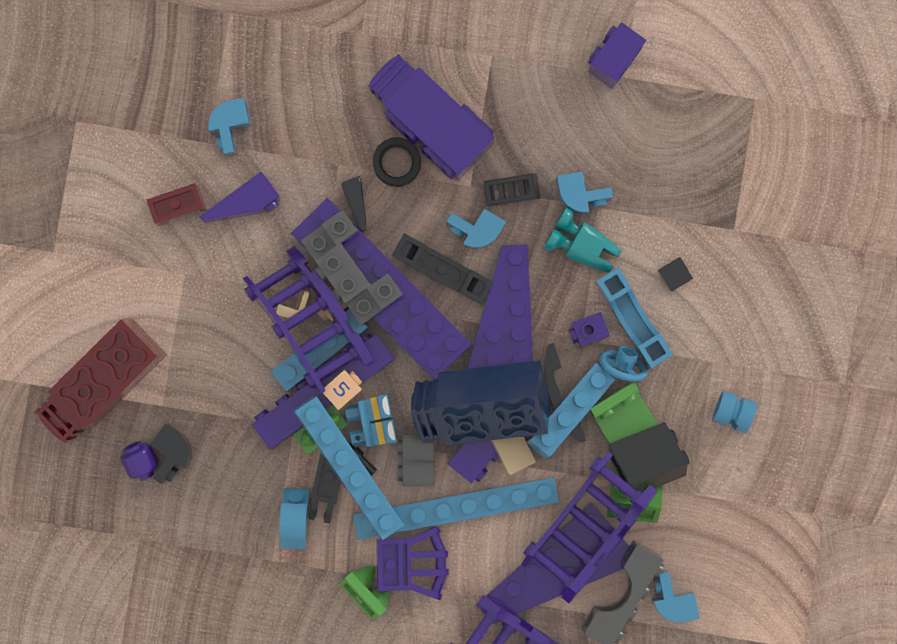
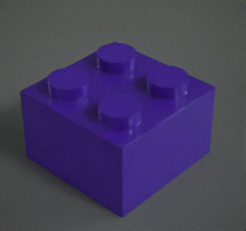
[587,22,646,89]

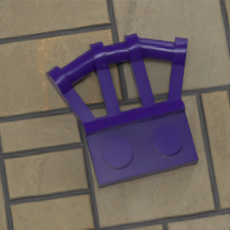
[376,526,449,601]

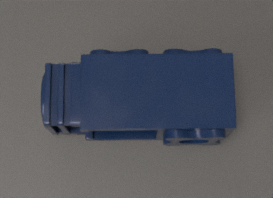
[411,360,550,445]

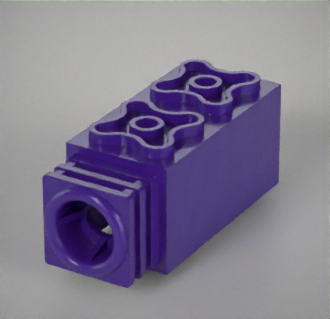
[368,54,494,181]

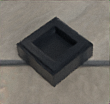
[658,257,693,292]

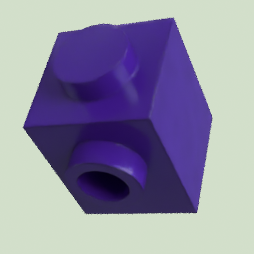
[568,312,610,347]

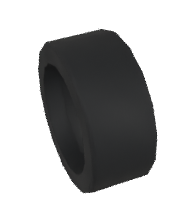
[373,137,421,187]

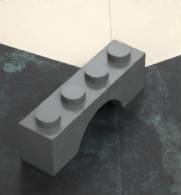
[581,540,664,644]

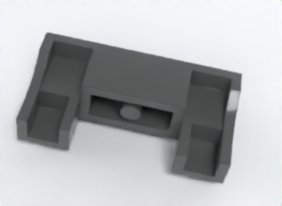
[301,210,403,326]

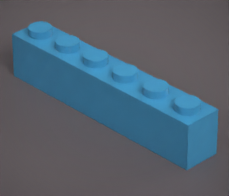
[292,396,404,540]

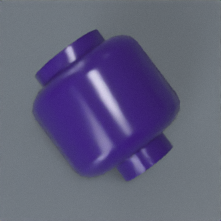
[120,441,159,481]

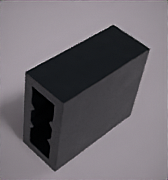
[609,422,689,492]

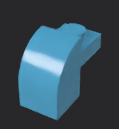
[208,98,251,157]
[556,172,613,214]
[447,209,506,249]
[280,488,310,549]
[652,570,700,622]

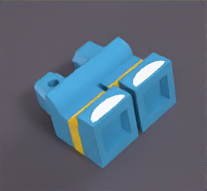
[345,394,398,447]

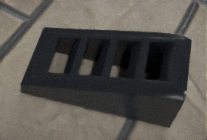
[484,173,540,206]
[341,176,367,232]

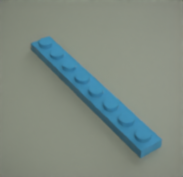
[353,477,559,540]

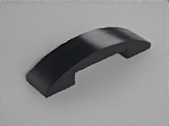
[392,233,493,304]
[544,343,586,442]

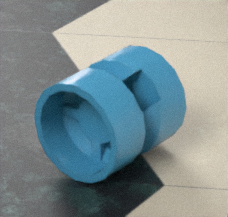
[712,390,758,434]

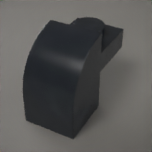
[151,424,192,484]

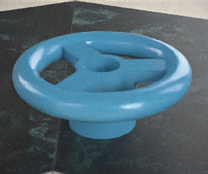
[599,346,648,382]

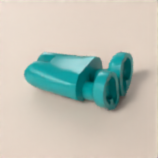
[543,206,622,273]

